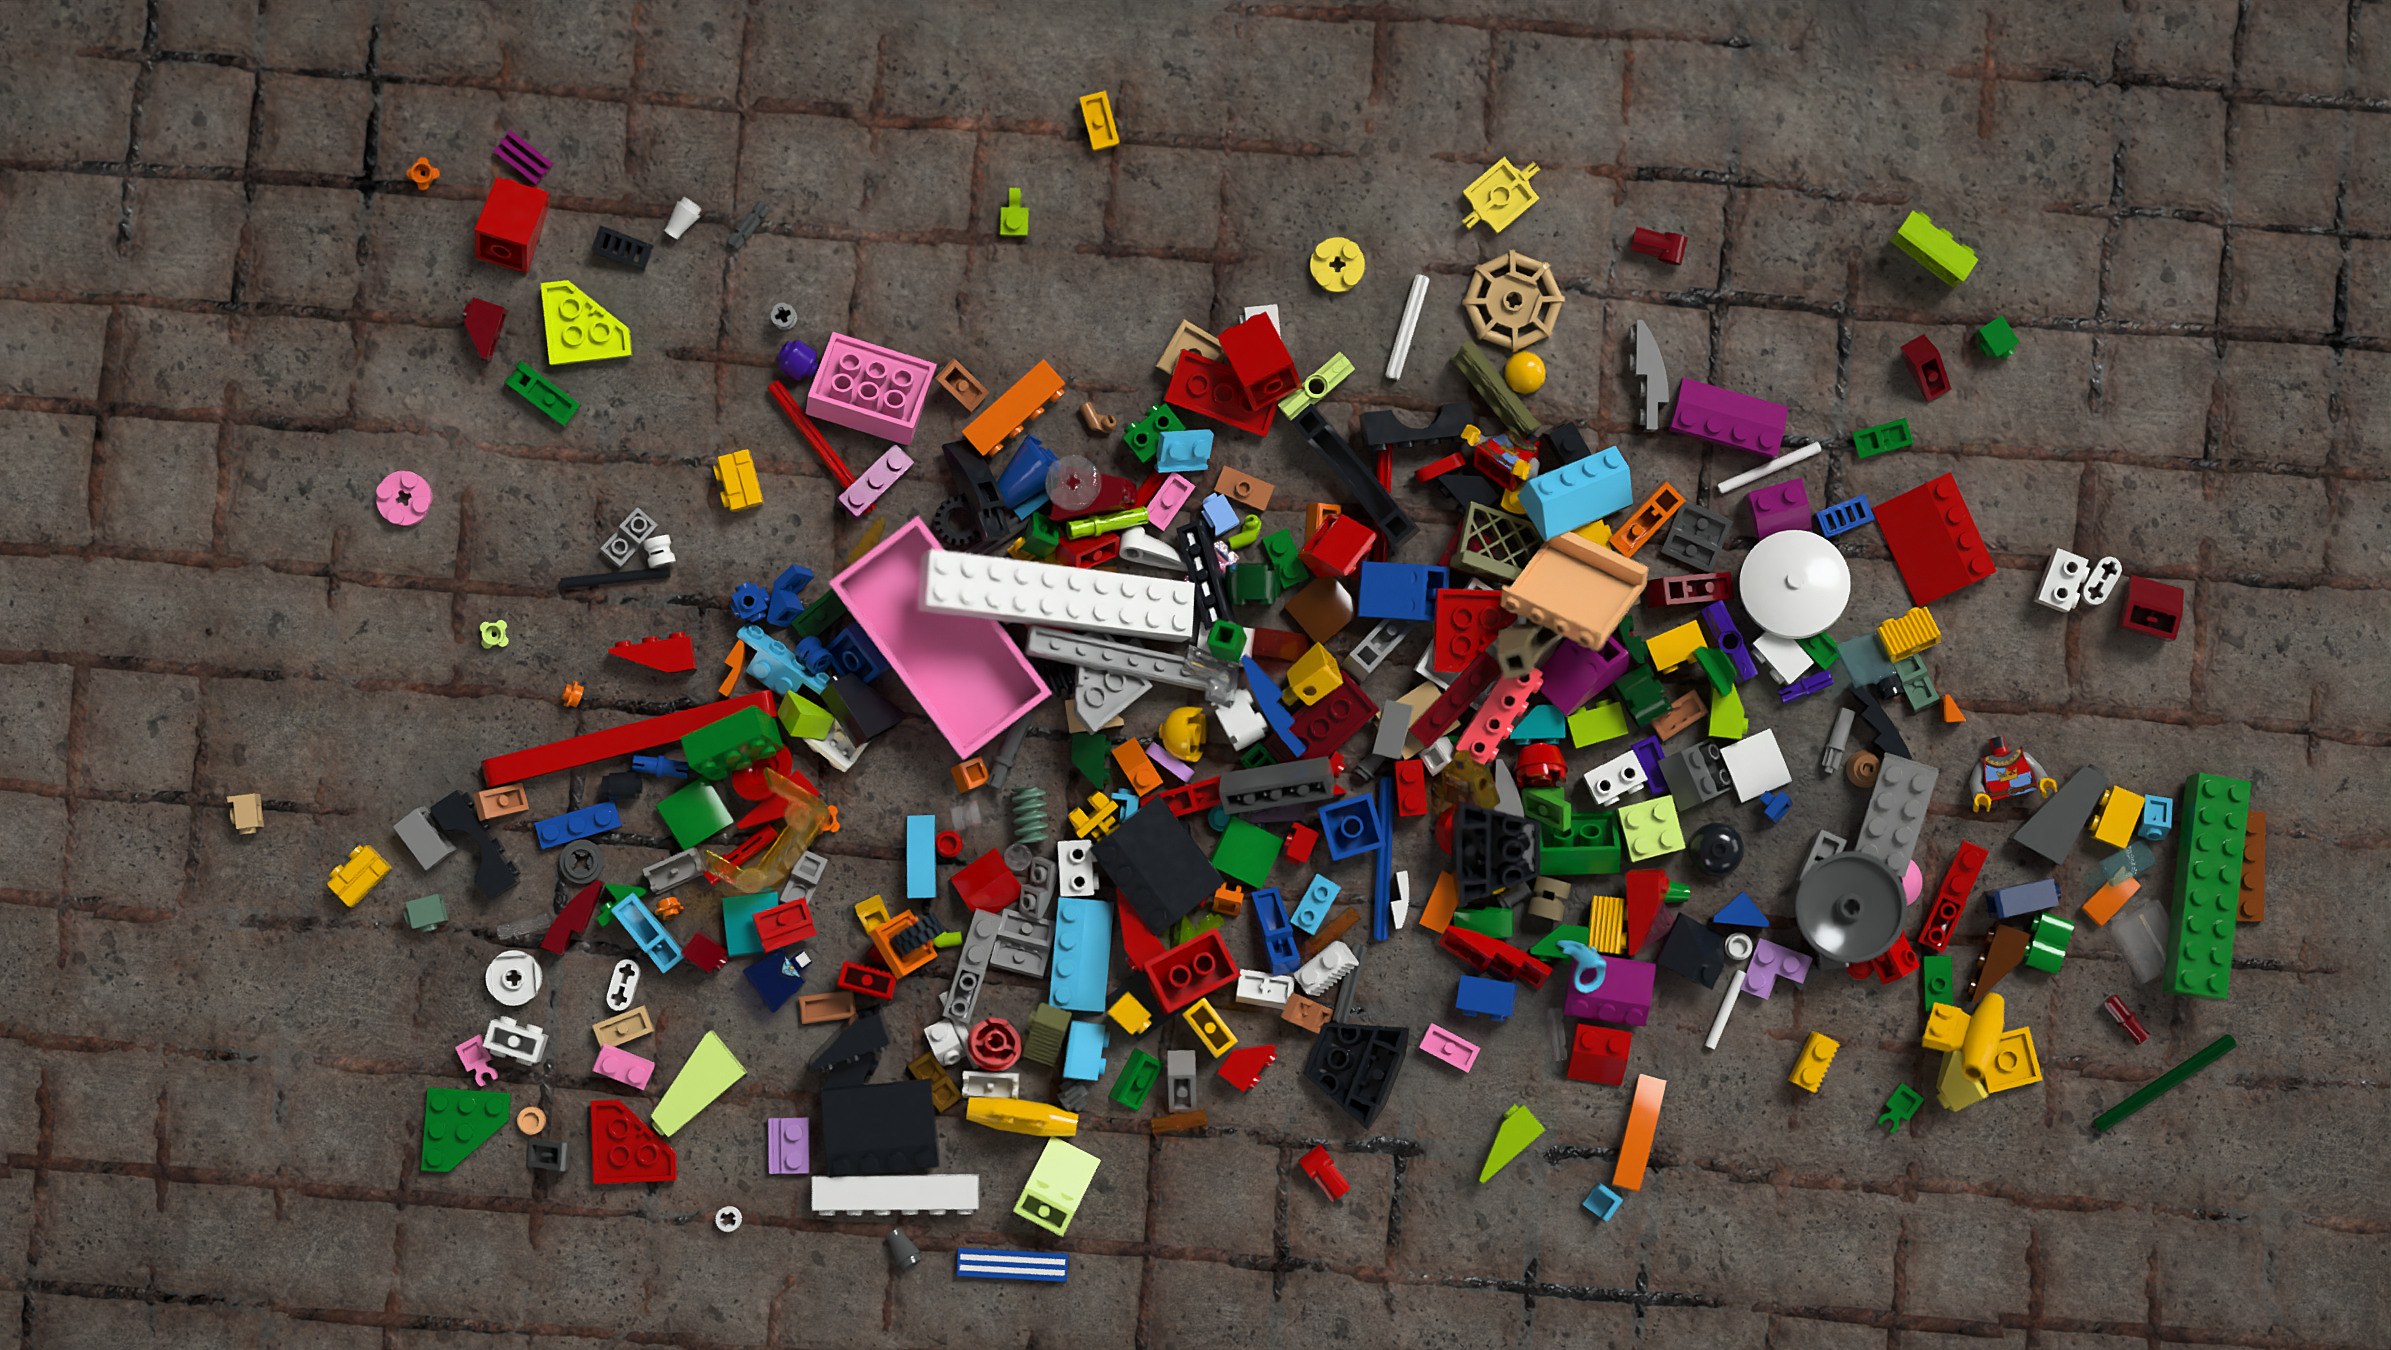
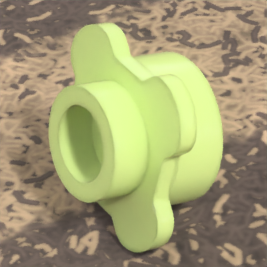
[480,620,509,649]

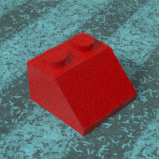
[1566,1023,1632,1086]

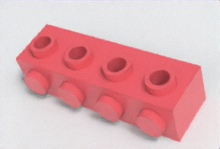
[1454,668,1544,766]

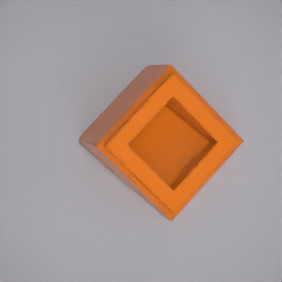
[1939,694,1966,723]
[951,756,989,793]

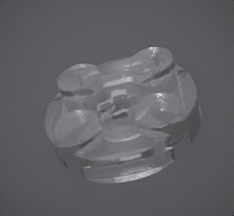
[1045,455,1102,511]

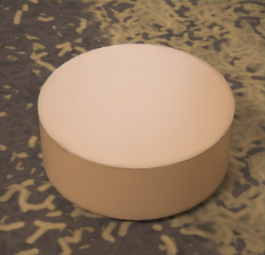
[517,1107,546,1135]

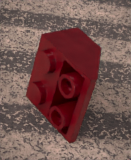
[2116,575,2184,642]

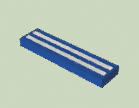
[957,1247,1069,1282]

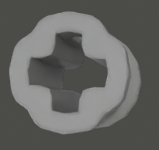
[770,303,798,330]

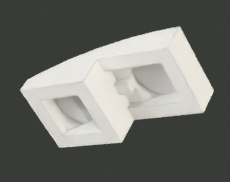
[1390,871,1409,929]

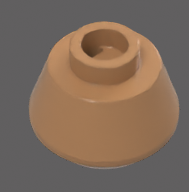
[1846,750,1882,788]

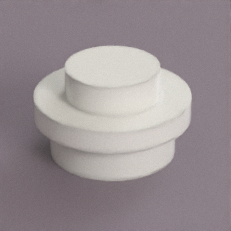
[1724,933,1752,960]

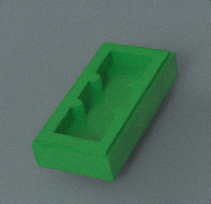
[1923,956,1953,1012]

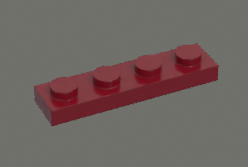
[1408,650,1503,749]

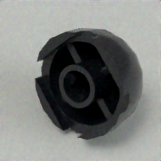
[1689,822,1744,877]

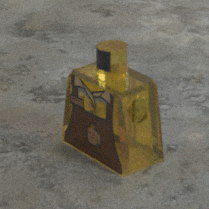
[1442,750,1501,809]

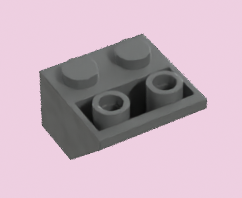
[1657,737,1734,812]

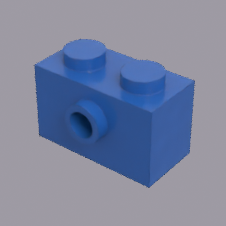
[1456,975,1518,1021]

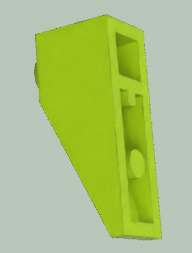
[1706,683,1748,740]
[1478,1104,1545,1184]

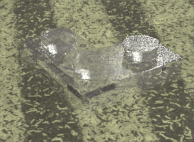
[1182,645,1240,709]

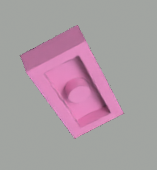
[1146,472,1195,531]
[1419,1023,1481,1072]
[593,1043,655,1090]

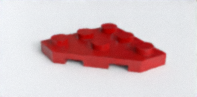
[1432,588,1518,672]
[591,1099,678,1184]

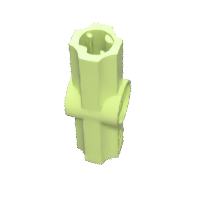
[1278,352,1355,421]

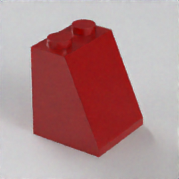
[474,177,549,274]
[1217,311,1303,412]

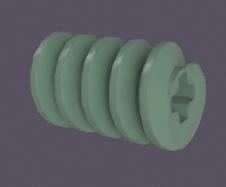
[1011,787,1049,844]

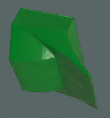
[1691,646,1737,698]

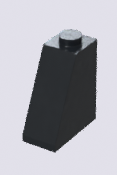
[820,672,907,749]

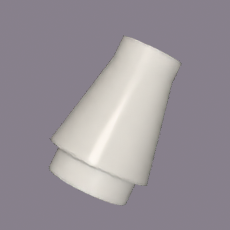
[665,197,702,239]

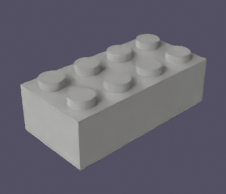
[1854,752,1938,877]

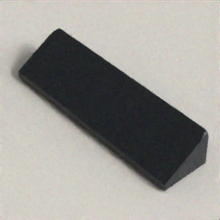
[1176,519,1236,631]

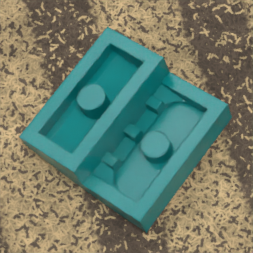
[723,892,784,957]

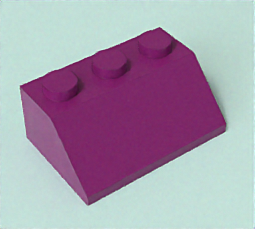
[1563,955,1656,1027]

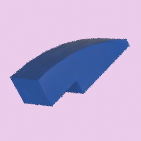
[1251,887,1300,977]

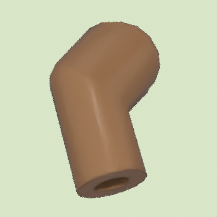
[1079,401,1117,433]

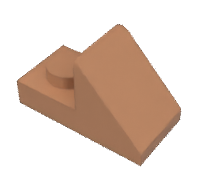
[935,358,990,413]
[473,783,529,821]

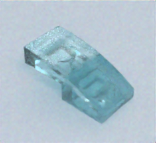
[2099,838,2157,886]

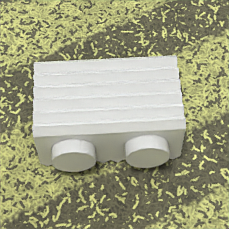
[1294,941,1359,996]

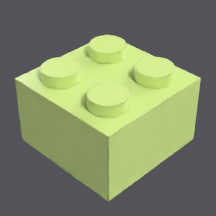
[1615,795,1686,862]

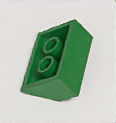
[1534,811,1621,875]

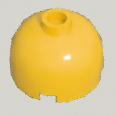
[1159,707,1207,762]

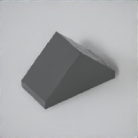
[527,1139,572,1171]

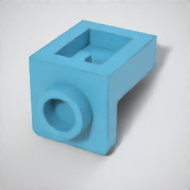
[1111,788,1140,822]
[2138,794,2173,841]

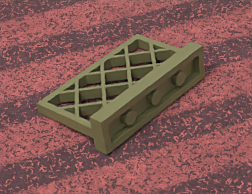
[1450,340,1541,438]
[1450,501,1543,587]

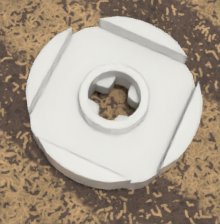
[486,950,542,1006]

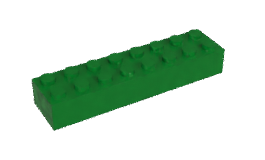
[2162,772,2251,1002]

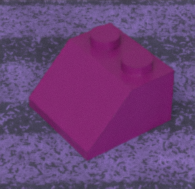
[1745,478,1813,543]

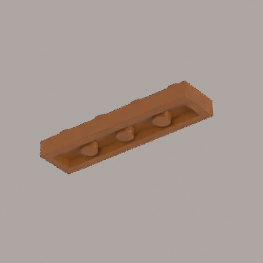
[2236,811,2266,922]

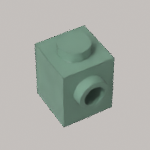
[404,894,449,933]

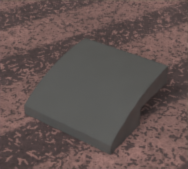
[1661,500,1733,573]

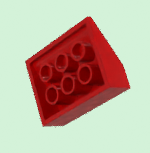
[1871,472,1997,607]

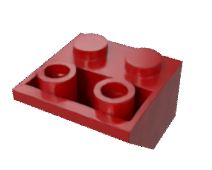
[1297,514,1378,577]

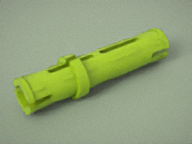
[1066,506,1149,540]

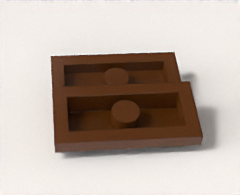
[1284,576,1358,645]

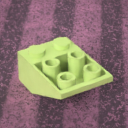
[1013,1136,1101,1236]

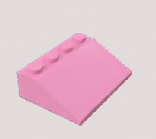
[806,332,937,446]

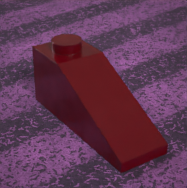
[1645,572,1734,608]

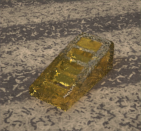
[847,517,887,564]

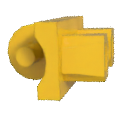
[1068,790,1118,839]

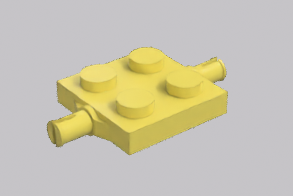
[1462,157,1540,234]

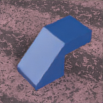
[767,564,814,628]

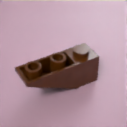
[1966,923,2030,1003]

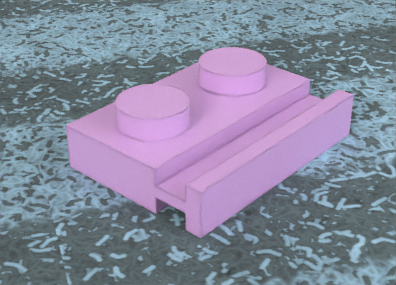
[768,1117,810,1174]

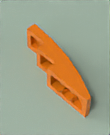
[1612,1074,1666,1192]

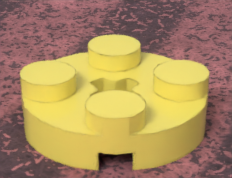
[1310,237,1365,293]

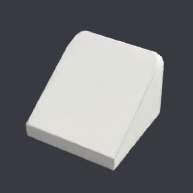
[1418,736,1460,776]

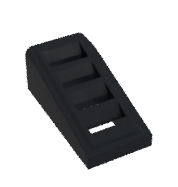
[591,225,654,271]

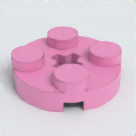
[376,471,433,526]

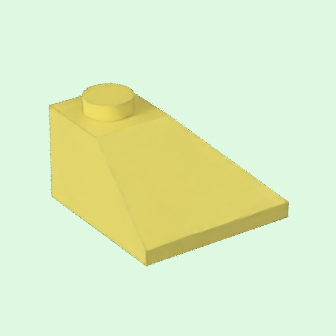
[1936,1050,1988,1112]

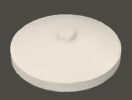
[1739,530,1850,639]

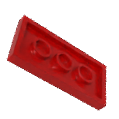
[1163,349,1279,438]

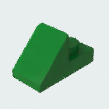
[596,883,649,927]

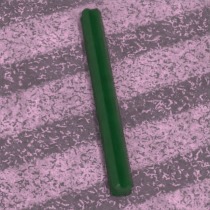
[2093,1034,2237,1133]

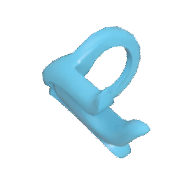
[1557,940,1606,993]

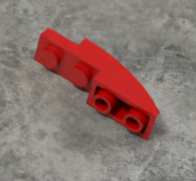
[1918,839,1989,952]

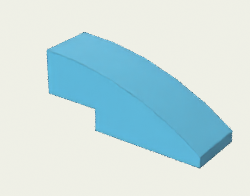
[907,815,936,898]
[611,893,685,974]

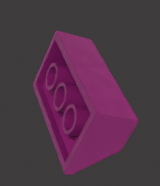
[1668,378,1788,460]

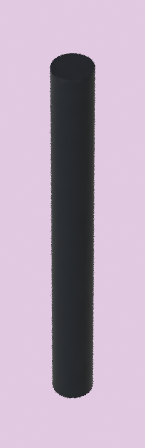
[560,567,671,589]

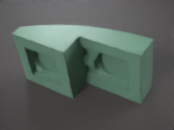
[1892,653,1940,713]

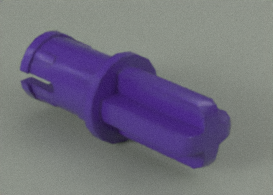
[1778,670,1833,705]

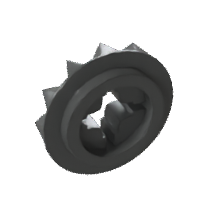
[560,840,604,884]

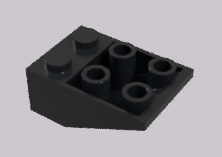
[810,1003,891,1073]

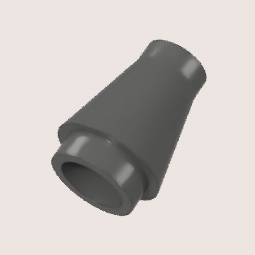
[886,1228,922,1271]

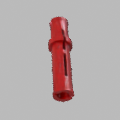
[703,823,779,887]

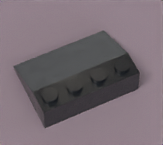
[1089,794,1225,936]
[820,1078,940,1178]

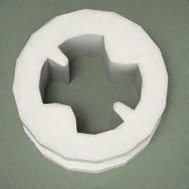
[716,1206,742,1232]

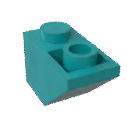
[1508,705,1565,745]

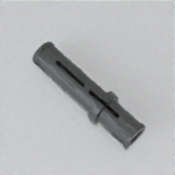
[986,712,1035,790]

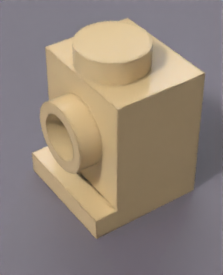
[227,794,264,835]

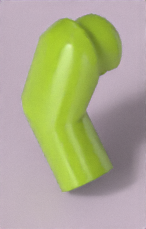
[1228,514,1261,551]

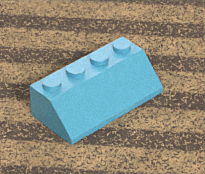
[1517,446,1633,541]
[1049,897,1114,1012]

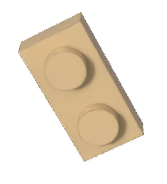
[592,1005,655,1047]

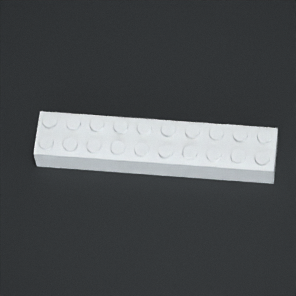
[918,550,1195,643]

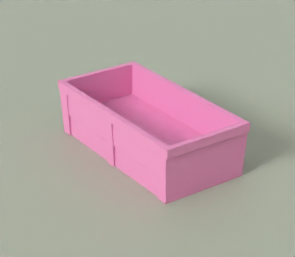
[829,516,1051,760]

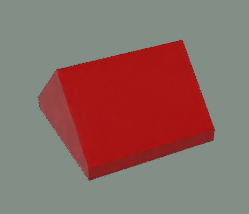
[950,847,1022,914]

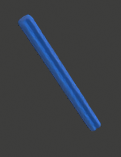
[1373,777,1395,941]

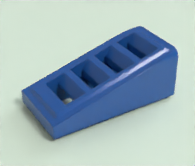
[1813,494,1875,539]

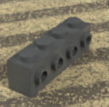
[1219,756,1334,815]

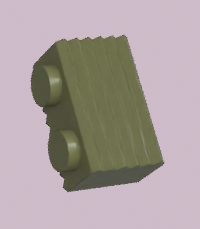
[1020,1002,1072,1066]

